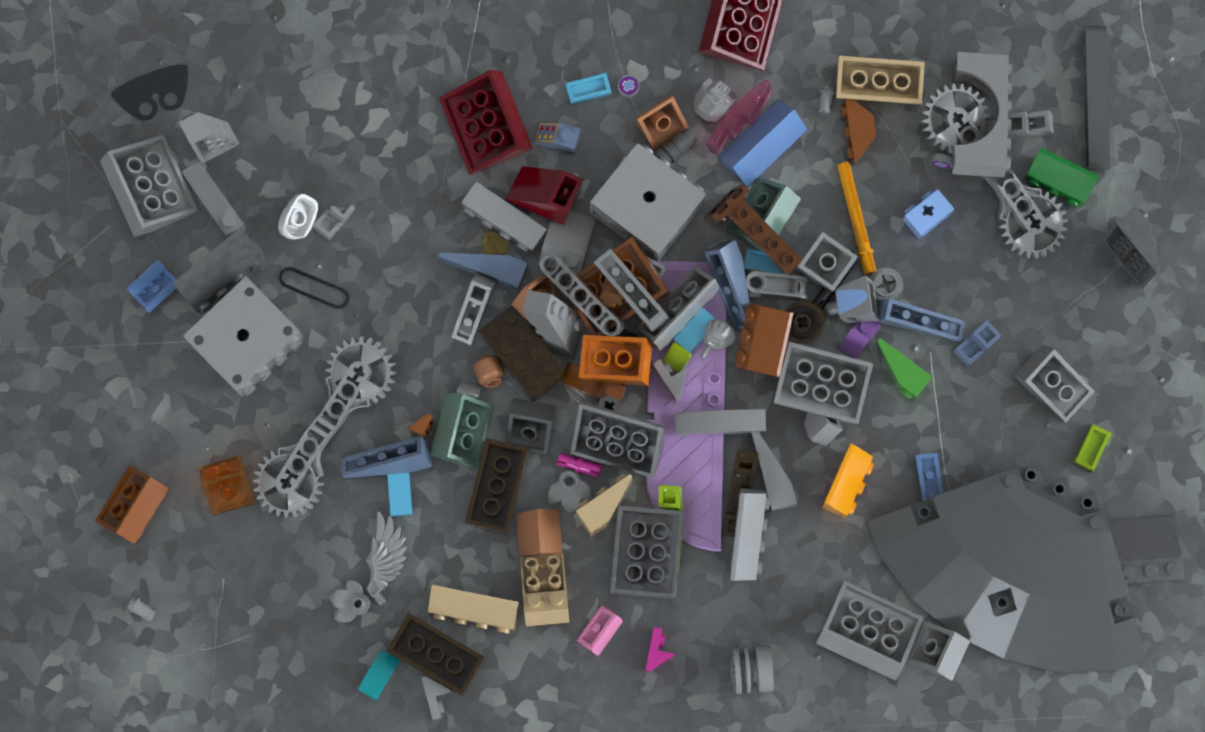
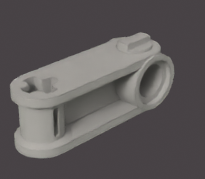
[746,269,809,301]

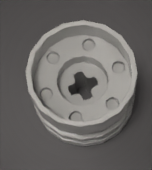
[730,646,774,694]

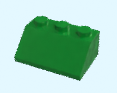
[1024,148,1099,208]

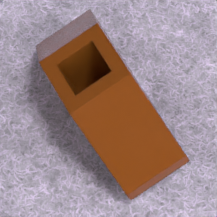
[841,99,877,164]

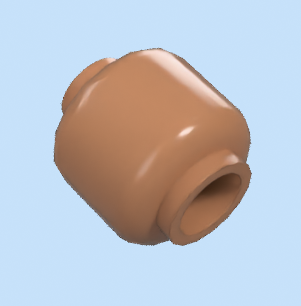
[473,354,505,388]

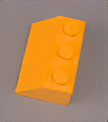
[822,444,874,518]

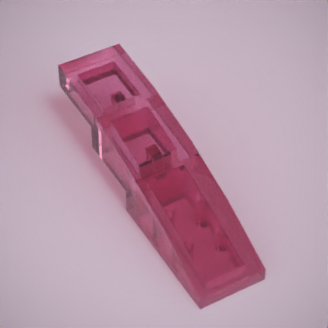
[706,80,773,155]

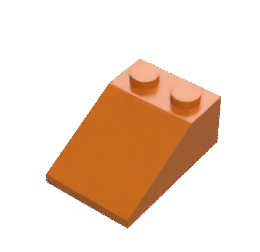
[579,335,653,386]

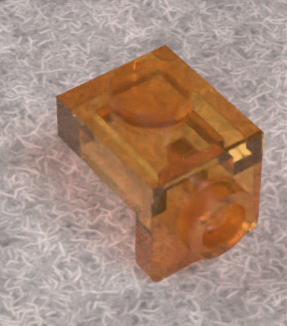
[599,278,623,308]

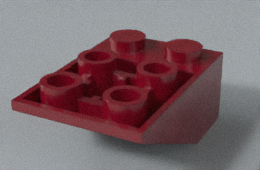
[505,166,583,225]

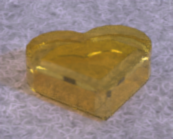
[483,231,509,255]

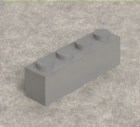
[461,182,547,254]

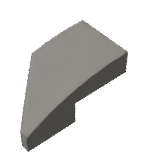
[313,205,355,241]

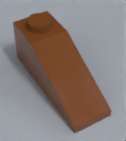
[560,361,626,403]

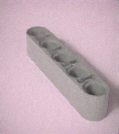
[540,255,624,336]

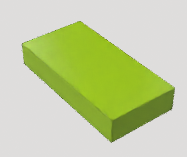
[1073,424,1112,473]

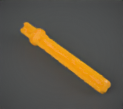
[837,162,876,274]

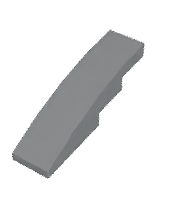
[675,409,766,436]

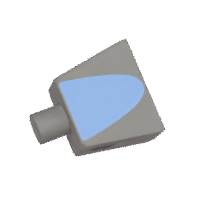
[826,276,879,323]

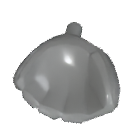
[700,320,736,359]

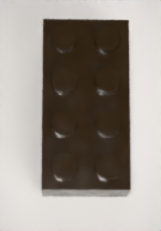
[479,305,567,402]
[465,438,529,535]
[386,613,486,697]

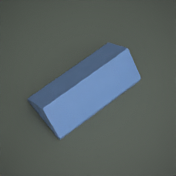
[717,100,808,188]

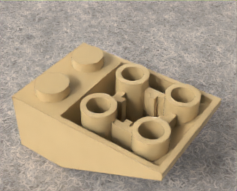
[576,474,632,537]
[520,553,569,626]

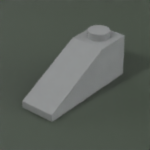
[451,273,497,345]

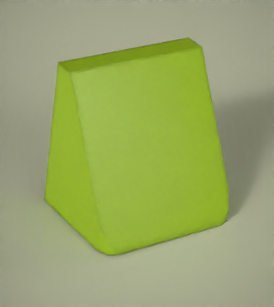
[662,342,692,373]

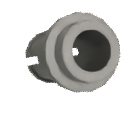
[817,86,836,114]
[127,598,157,622]

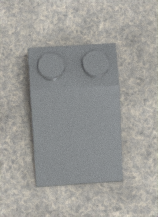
[538,212,596,277]
[1015,344,1095,423]

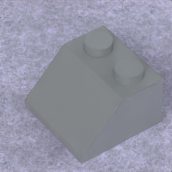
[796,232,858,292]
[906,621,970,681]

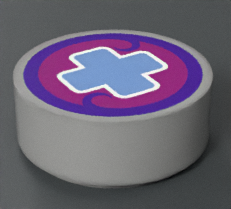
[618,75,639,98]
[931,153,953,169]

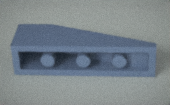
[704,240,749,331]
[438,252,528,290]
[875,298,966,342]
[341,436,432,478]

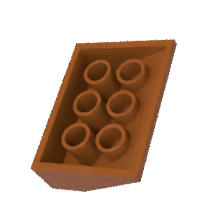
[563,237,671,336]

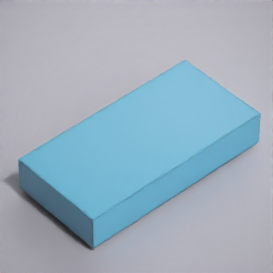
[565,73,612,105]
[744,249,785,274]
[674,308,716,353]
[387,473,413,517]

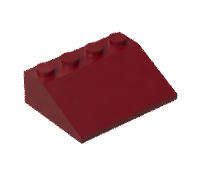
[698,0,782,71]
[439,70,533,175]

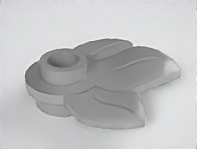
[548,470,591,514]
[329,580,371,623]

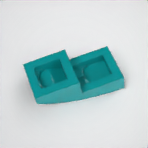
[358,649,400,701]

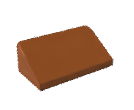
[408,413,434,440]

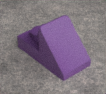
[838,321,881,359]

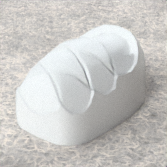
[278,194,318,240]

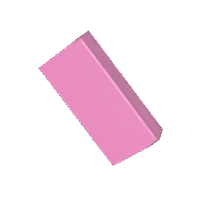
[576,605,623,656]

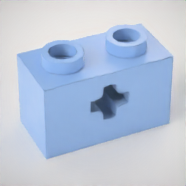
[903,189,954,239]

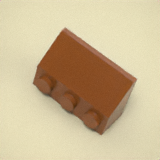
[735,303,794,377]
[95,465,169,544]

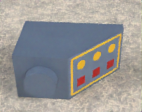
[534,122,580,154]

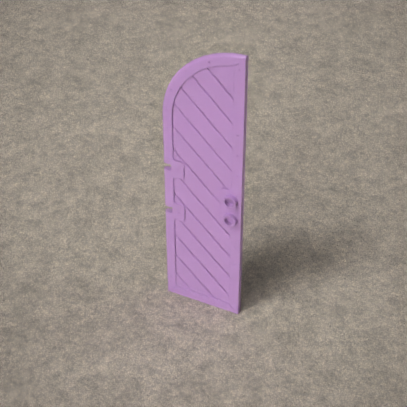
[645,261,727,552]

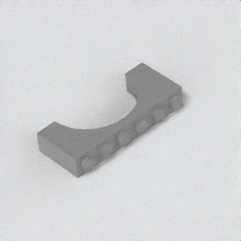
[952,52,1012,178]

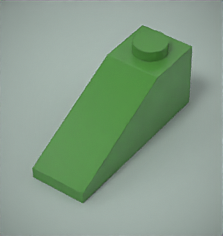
[876,338,933,400]

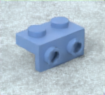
[127,260,176,313]

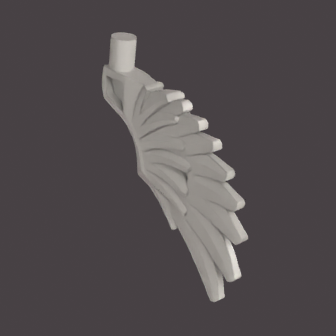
[366,512,407,606]

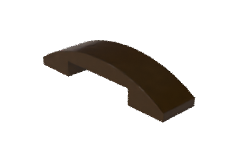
[722,449,759,537]

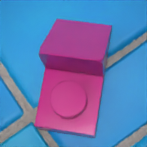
[645,627,675,673]

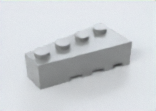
[179,112,239,164]
[522,290,584,358]

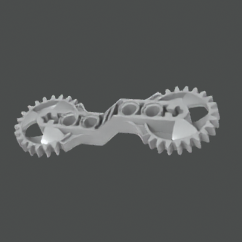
[920,83,1068,258]
[253,336,396,518]

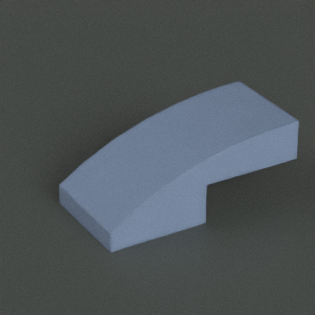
[953,320,1002,367]

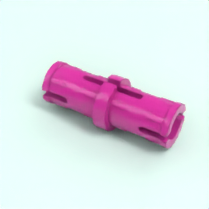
[557,452,602,478]

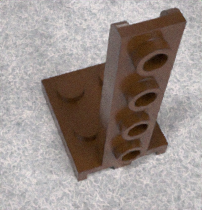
[704,185,803,275]

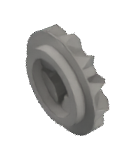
[870,268,903,300]

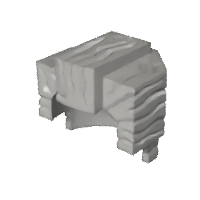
[692,78,735,123]

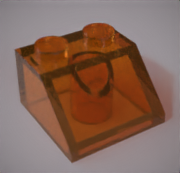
[199,455,255,515]

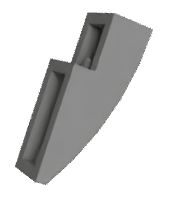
[985,110,1054,139]

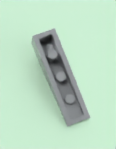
[182,160,247,238]
[594,249,669,332]
[750,432,800,512]

